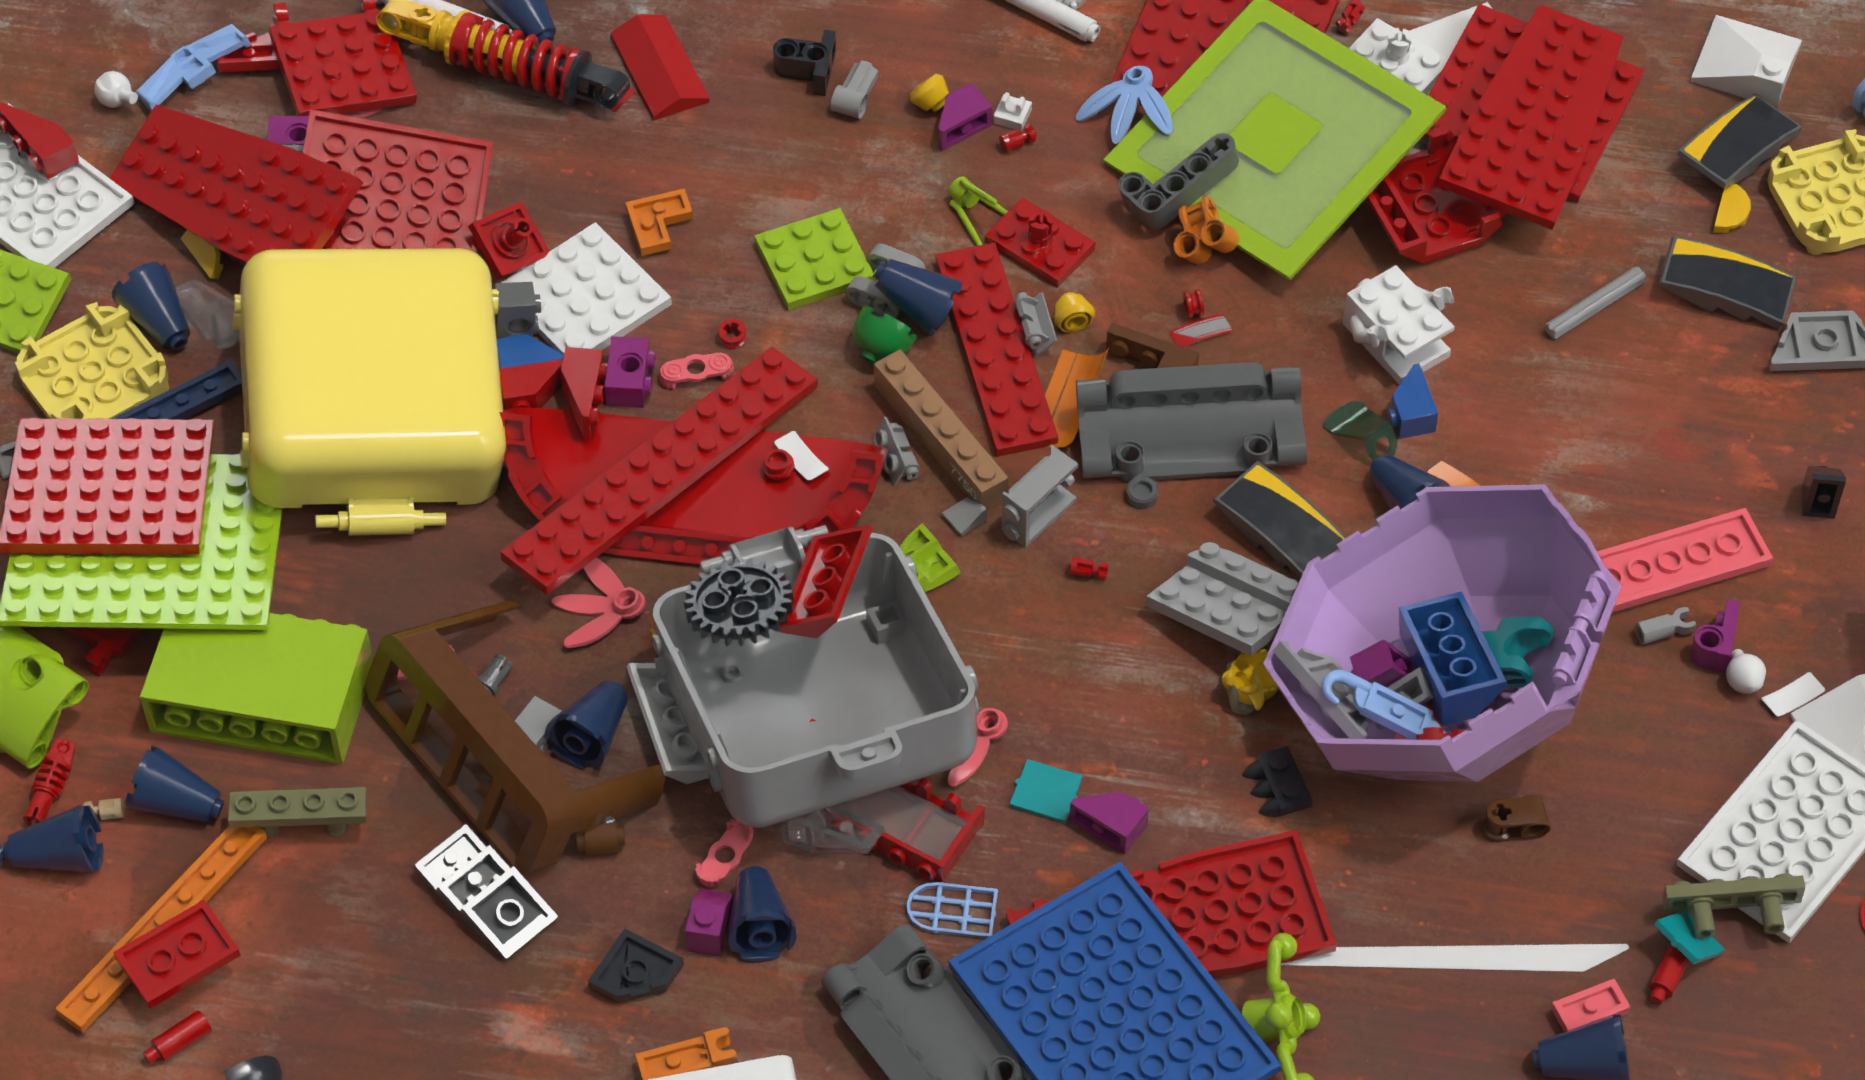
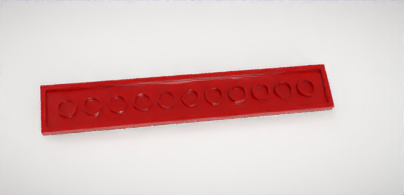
[500,347,818,595]

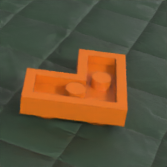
[625,188,693,256]

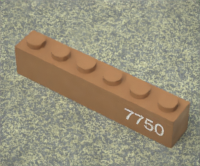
[874,349,1009,511]

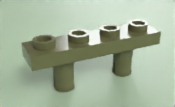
[228,787,368,839]
[1662,873,1805,939]

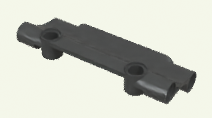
[1076,362,1307,482]
[821,924,1033,1080]

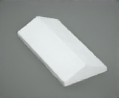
[627,663,709,784]

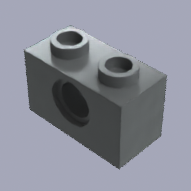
[494,282,541,339]

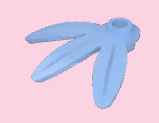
[1075,66,1173,144]

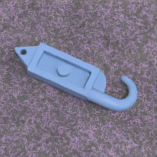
[1322,670,1447,740]

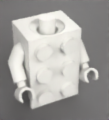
[1343,265,1455,385]

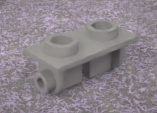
[1014,292,1057,358]
[873,417,920,486]

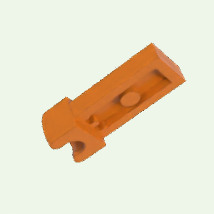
[635,1027,738,1080]

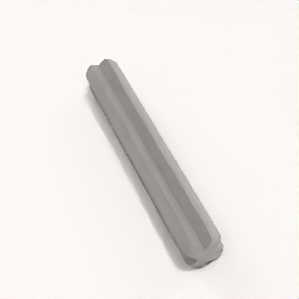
[1545,267,1646,339]

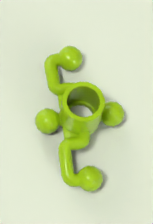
[1242,933,1321,1080]

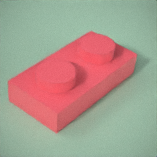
[1551,979,1630,1032]

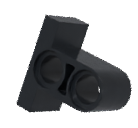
[773,30,836,96]

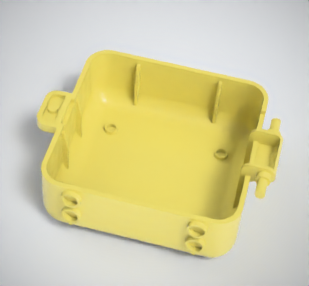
[233,248,507,536]

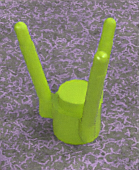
[948,176,1008,246]

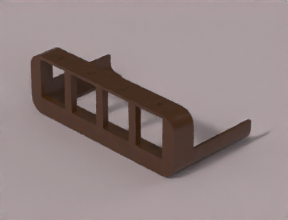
[366,600,666,875]

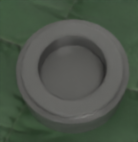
[1126,476,1159,509]

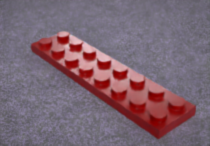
[935,242,1058,457]

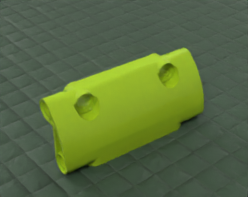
[0,626,89,769]

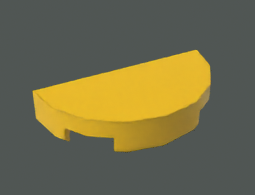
[1713,183,1751,234]
[180,231,223,279]

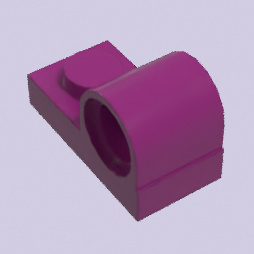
[1690,599,1740,673]

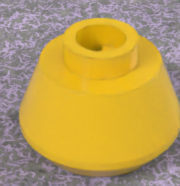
[910,73,949,112]
[1054,292,1095,333]

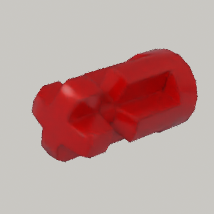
[1335,0,1365,34]
[999,125,1037,153]
[1069,556,1109,580]

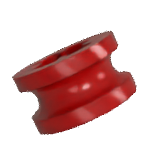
[1183,289,1204,319]
[718,319,747,349]

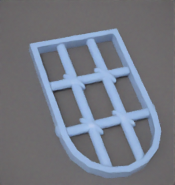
[907,882,998,939]

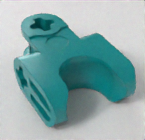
[1482,616,1555,688]

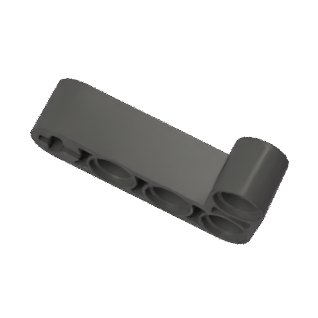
[1118,133,1239,229]

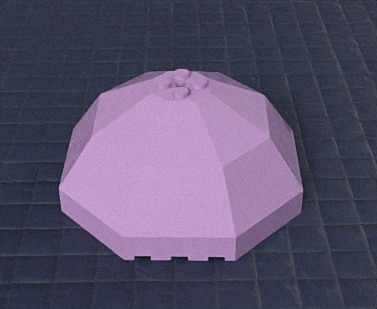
[1263,484,1621,782]

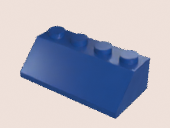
[1398,591,1507,726]

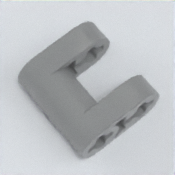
[845,244,926,318]

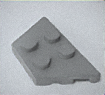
[1769,310,1865,371]
[1272,641,1371,739]

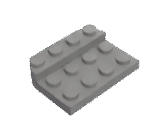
[1146,542,1298,656]

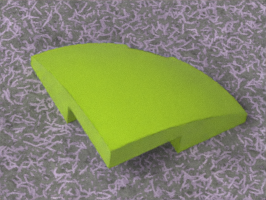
[900,523,961,592]

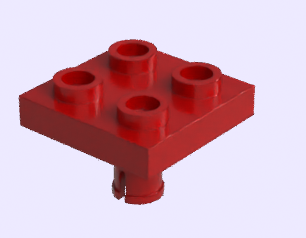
[468,201,550,280]

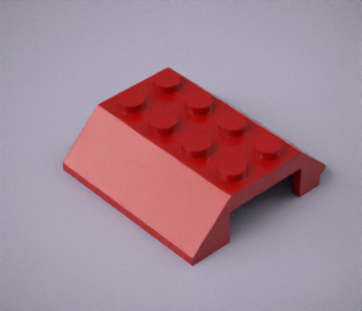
[1366,128,1507,264]

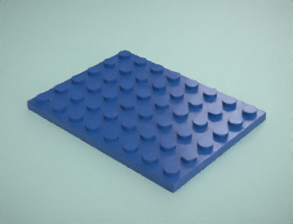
[949,861,1281,1080]

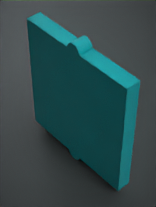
[1010,759,1083,824]
[1654,911,1725,964]

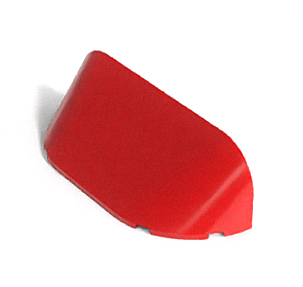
[499,407,889,564]

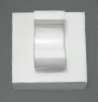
[993,92,1032,132]

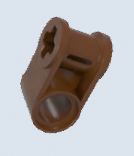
[1482,795,1551,842]

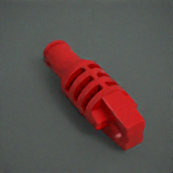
[23,738,76,825]

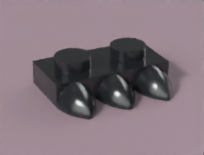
[1242,746,1312,817]

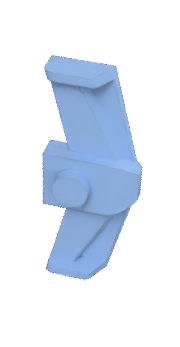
[136,24,251,111]

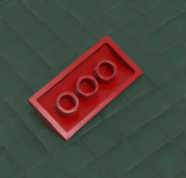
[610,14,710,121]
[779,524,873,639]

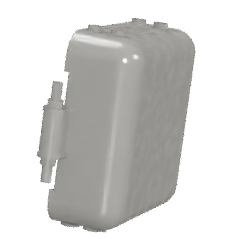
[652,525,979,828]

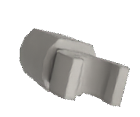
[1635,607,1696,645]

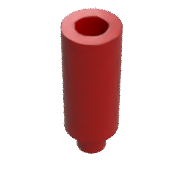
[1649,942,1690,1005]
[143,1010,212,1064]

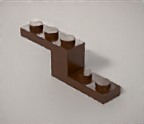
[1106,323,1199,368]

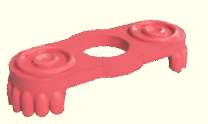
[659,353,734,390]
[695,819,754,887]

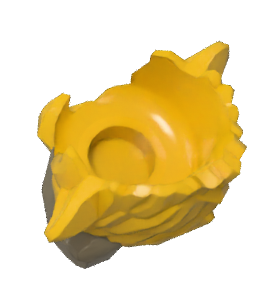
[1222,649,1279,715]

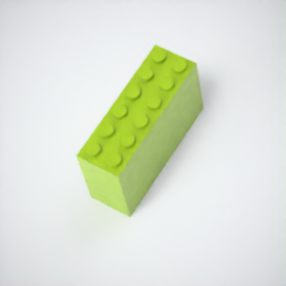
[140,613,373,764]

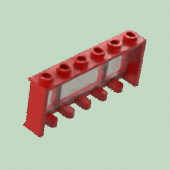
[805,719,985,883]

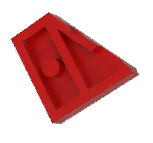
[218,24,280,73]

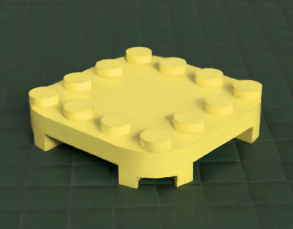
[1767,129,1865,255]
[15,302,169,419]

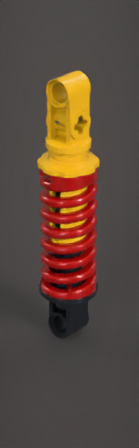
[376,0,630,109]

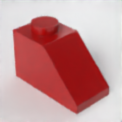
[499,359,562,409]

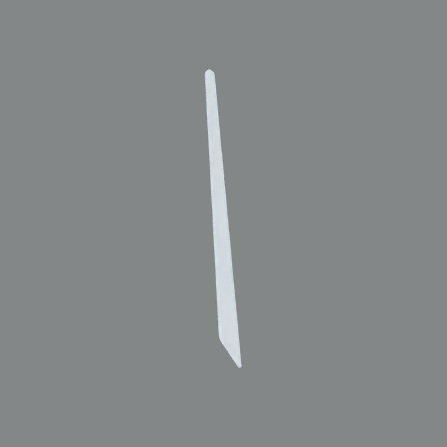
[1281,944,1629,972]

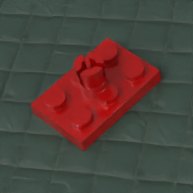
[985,197,1096,288]
[113,900,241,1009]

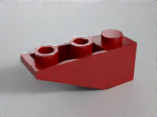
[0,102,79,179]
[561,347,608,439]

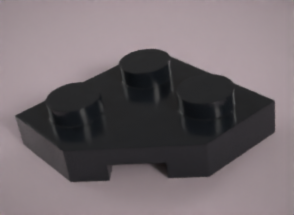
[588,928,684,1003]

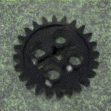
[684,558,794,646]

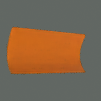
[1045,347,1109,448]

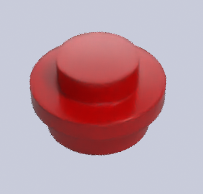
[762,449,795,480]

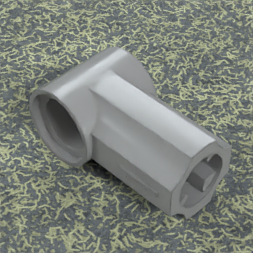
[830,60,878,119]

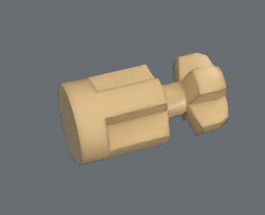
[83,798,125,820]

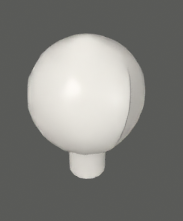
[94,71,138,108]
[1726,649,1766,694]

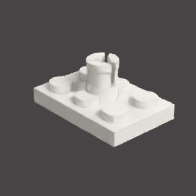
[1349,18,1449,94]

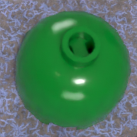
[852,306,917,364]

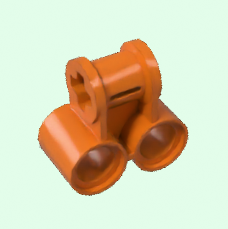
[1173,195,1239,265]

